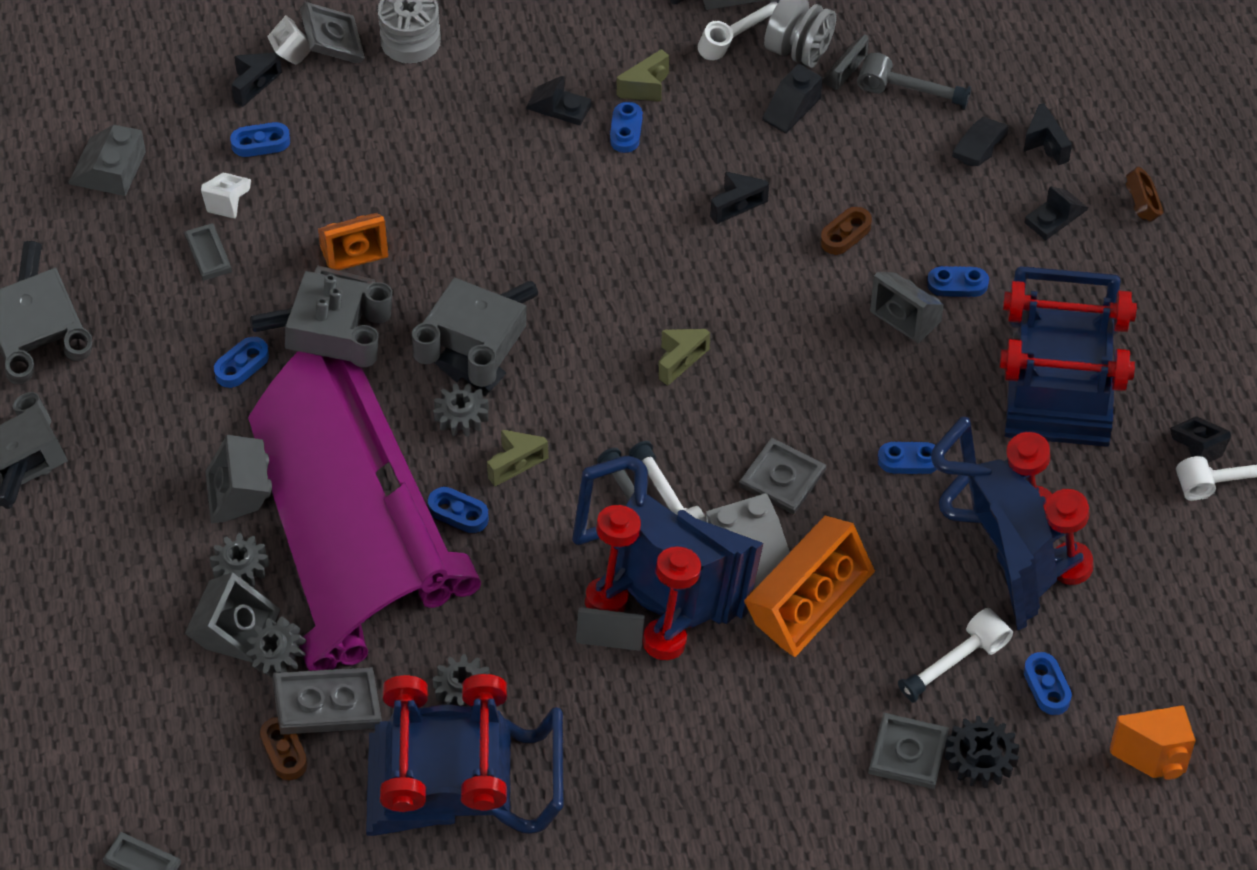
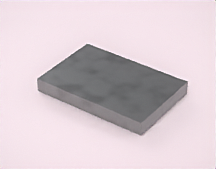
[273,667,382,734]

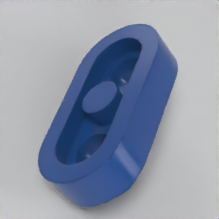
[610,102,643,153]
[230,122,290,157]
[927,266,989,297]
[214,337,269,388]
[878,442,937,474]
[428,487,489,533]
[1024,652,1072,715]

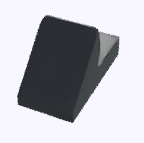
[231,52,282,107]
[526,76,592,126]
[1023,103,1072,165]
[710,172,769,225]
[1024,186,1088,240]
[1170,416,1231,463]

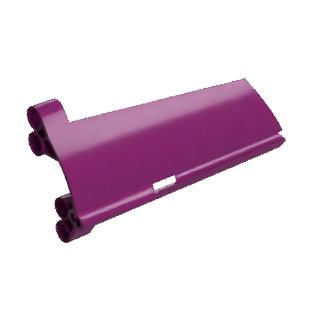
[248,351,481,671]

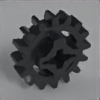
[945,716,1019,788]

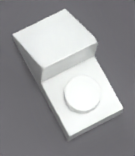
[267,15,310,65]
[201,172,251,219]

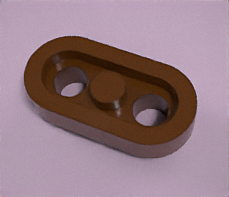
[1126,167,1163,222]
[820,207,872,255]
[260,717,307,780]

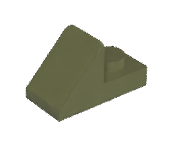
[617,49,669,102]
[658,329,710,386]
[487,430,549,487]

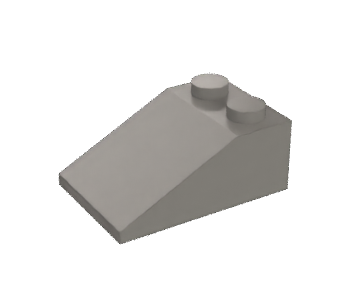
[706,493,790,590]

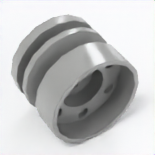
[378,0,441,63]
[764,0,836,68]

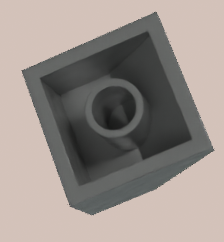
[69,124,146,196]
[870,272,944,344]
[205,435,272,524]
[185,572,280,663]

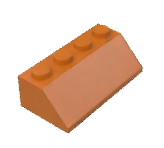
[744,516,875,657]

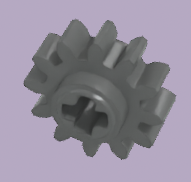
[433,384,489,437]
[210,533,269,587]
[246,617,306,677]
[433,654,490,707]

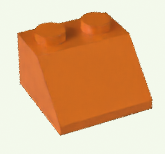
[318,213,388,270]
[1110,705,1196,780]

